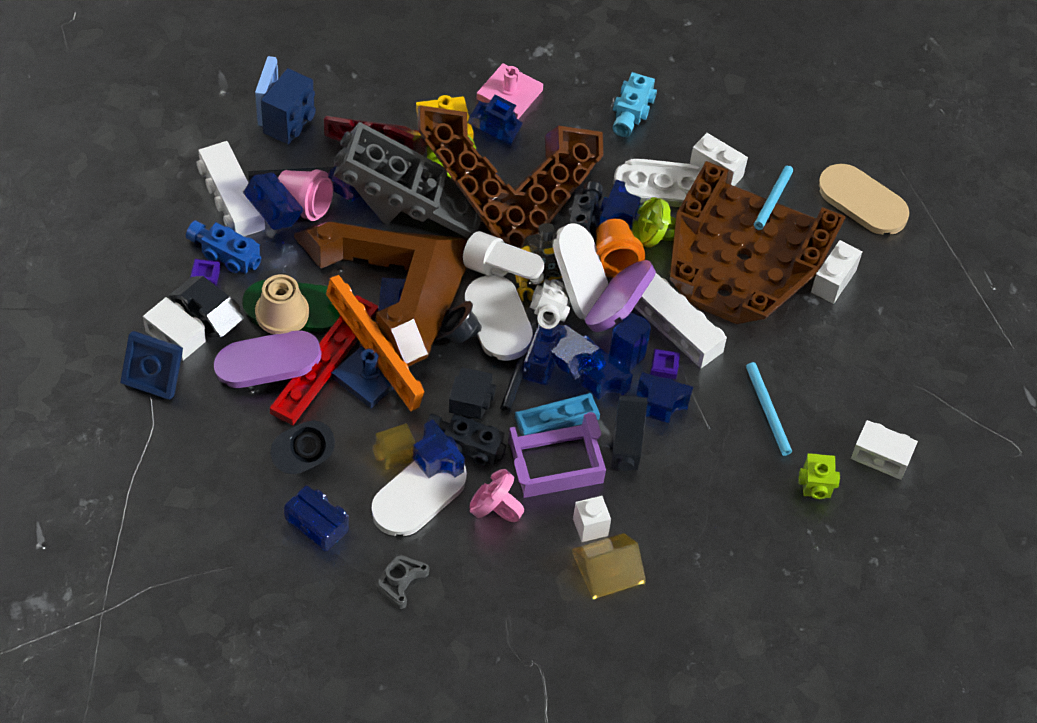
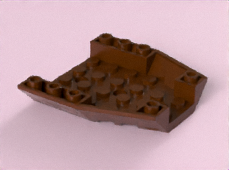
[670,161,846,324]

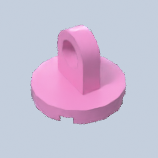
[469,469,524,522]

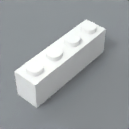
[196,141,265,236]
[634,273,727,368]

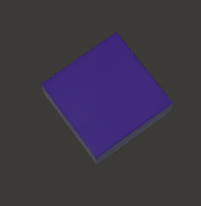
[190,259,221,285]
[650,349,680,379]

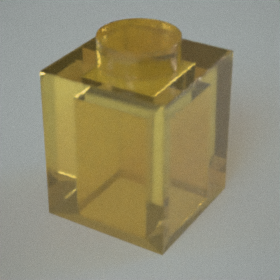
[373,423,417,470]

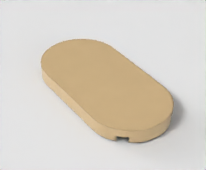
[819,164,909,235]

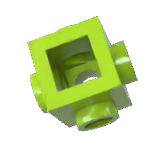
[799,453,840,499]

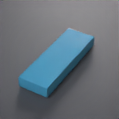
[514,393,600,436]

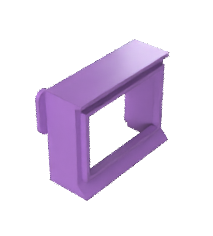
[508,412,606,498]

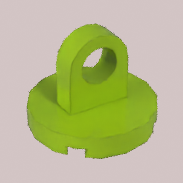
[632,197,676,248]

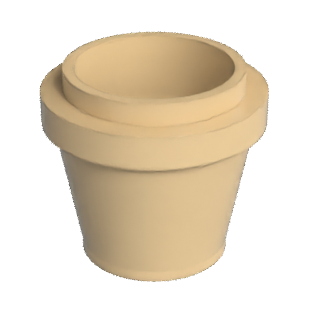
[255,274,309,335]

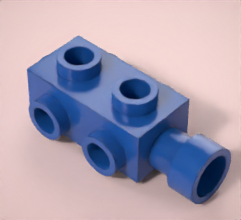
[186,220,261,274]

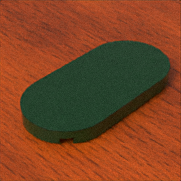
[242,280,341,333]

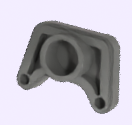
[377,555,429,609]

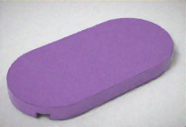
[585,260,656,332]
[214,331,321,388]

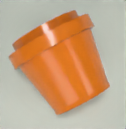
[596,219,645,278]

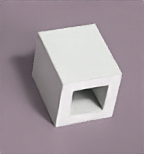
[573,496,611,542]

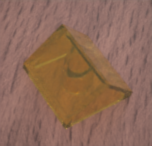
[572,533,646,599]

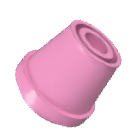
[274,170,333,221]

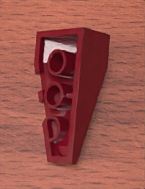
[324,116,426,155]

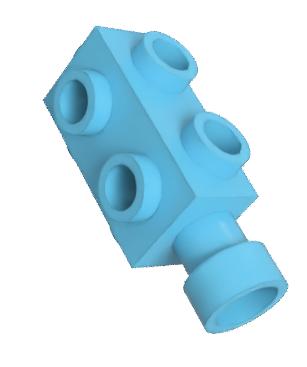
[612,72,657,137]

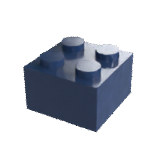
[261,68,316,145]

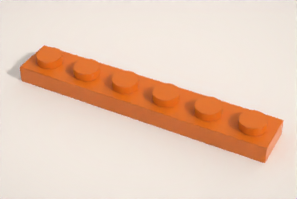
[326,275,424,411]

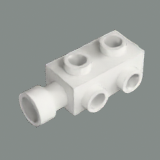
[530,279,570,329]

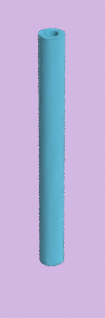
[754,166,793,230]
[746,362,792,456]

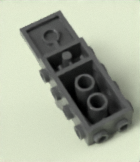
[333,122,481,238]

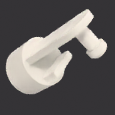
[463,231,544,284]

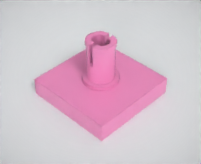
[476,64,543,120]

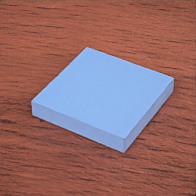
[255,56,278,126]

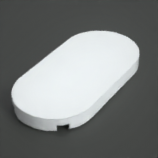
[613,159,702,207]
[553,224,608,320]
[465,275,533,361]
[372,450,467,536]

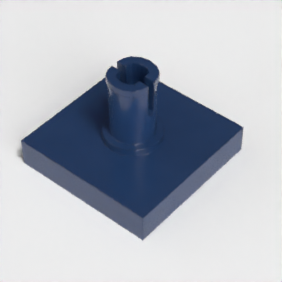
[120,331,183,400]
[332,345,394,409]

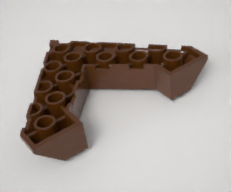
[418,105,603,249]
[294,222,469,366]

